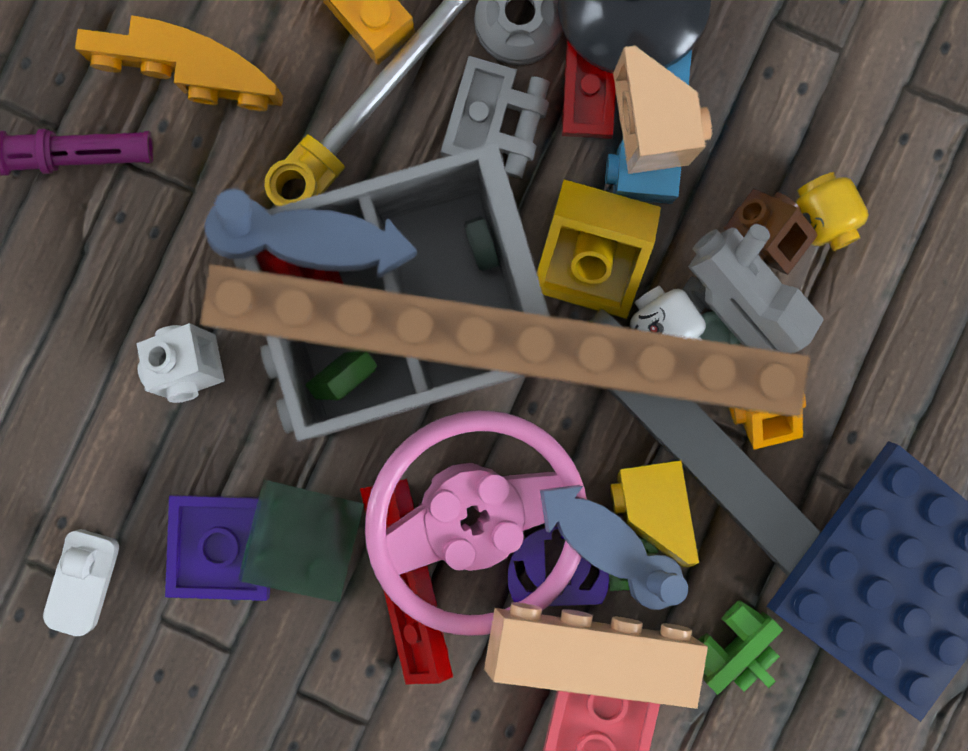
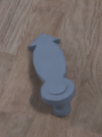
[205,189,417,279]
[540,485,688,610]

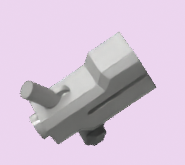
[682,224,824,354]

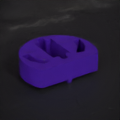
[508,526,609,606]

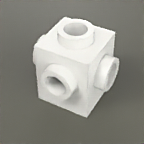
[136,323,225,403]

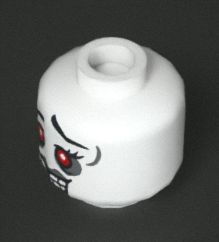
[630,286,706,340]

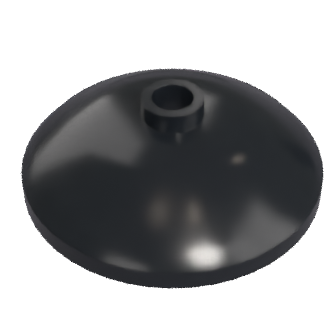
[558,0,711,73]

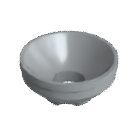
[474,0,563,65]

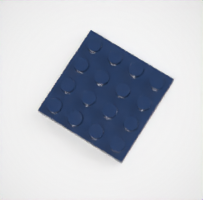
[766,441,968,722]

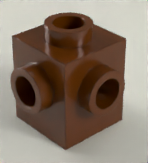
[723,188,817,275]

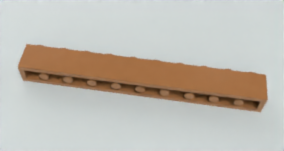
[201,265,810,416]

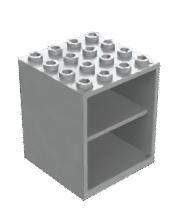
[233,142,549,441]

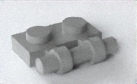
[441,56,550,179]

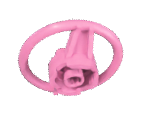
[365,411,587,636]

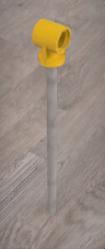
[264,0,470,207]

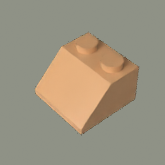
[613,46,712,174]

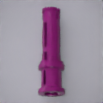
[0,129,154,176]

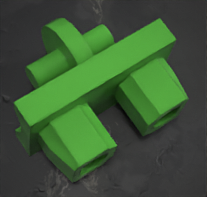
[698,600,783,695]

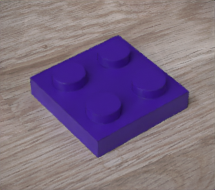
[165,494,273,601]

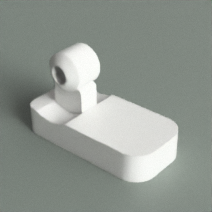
[43,529,119,636]

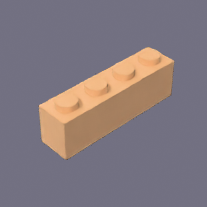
[484,602,708,709]

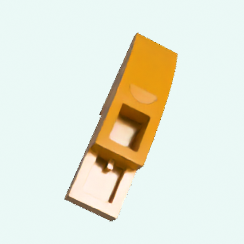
[75,15,283,111]

